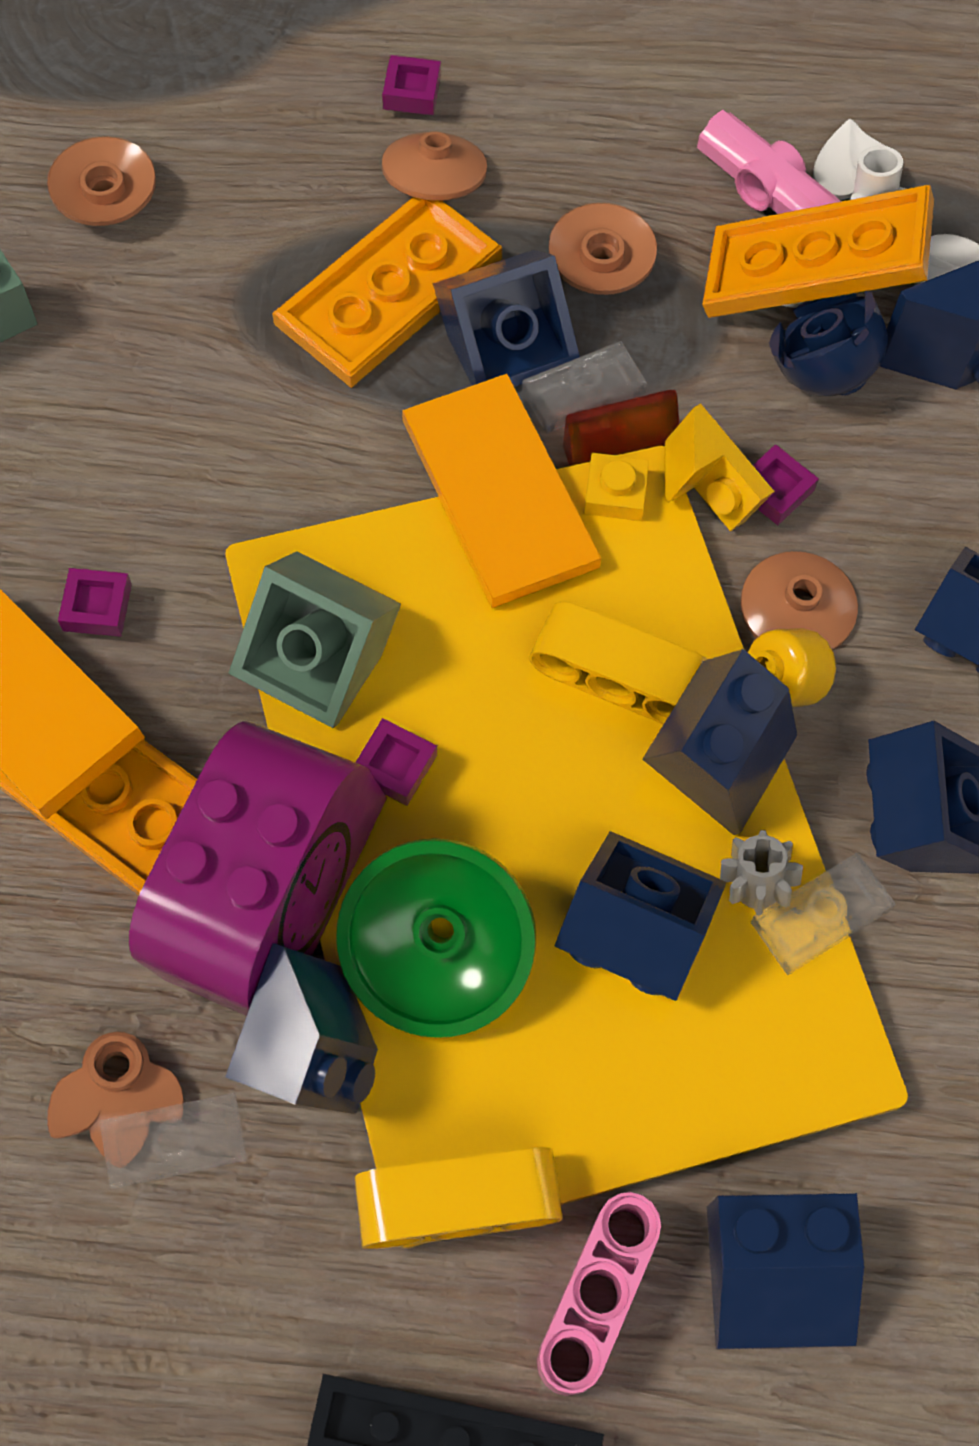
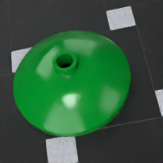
[336,838,536,1038]

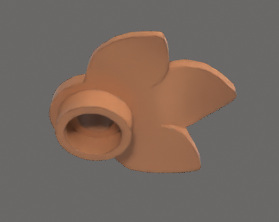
[47,1032,184,1168]

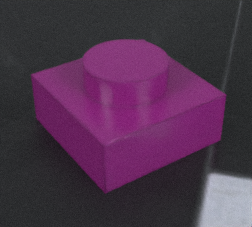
[382,55,441,115]
[753,444,819,526]
[58,568,132,637]
[355,718,437,806]

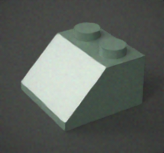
[228,551,401,728]

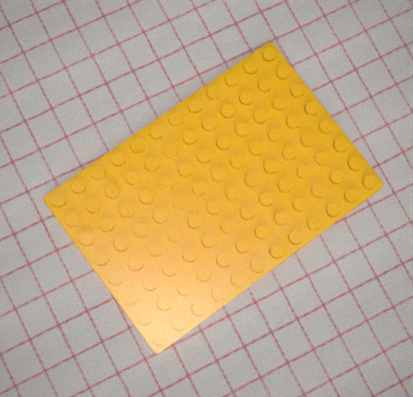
[225,446,908,1249]

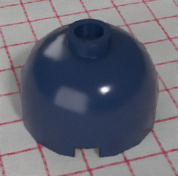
[769,291,888,396]

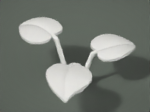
[782,119,979,308]

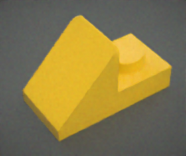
[665,403,775,532]

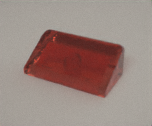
[563,389,680,466]

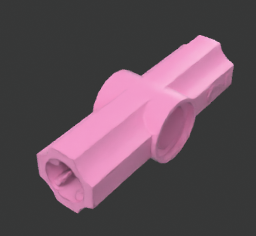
[697,110,842,214]

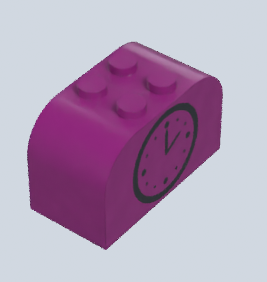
[129,721,387,1016]

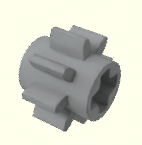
[720,830,803,915]

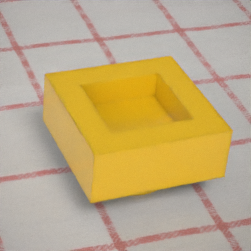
[584,453,649,521]

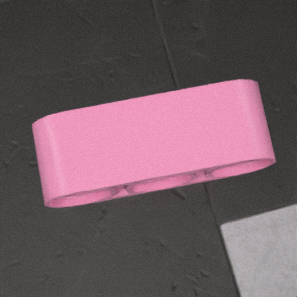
[537,1192,661,1396]

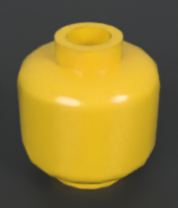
[747,628,836,707]

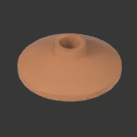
[382,132,487,201]
[47,137,156,226]
[549,203,657,295]
[740,551,858,650]

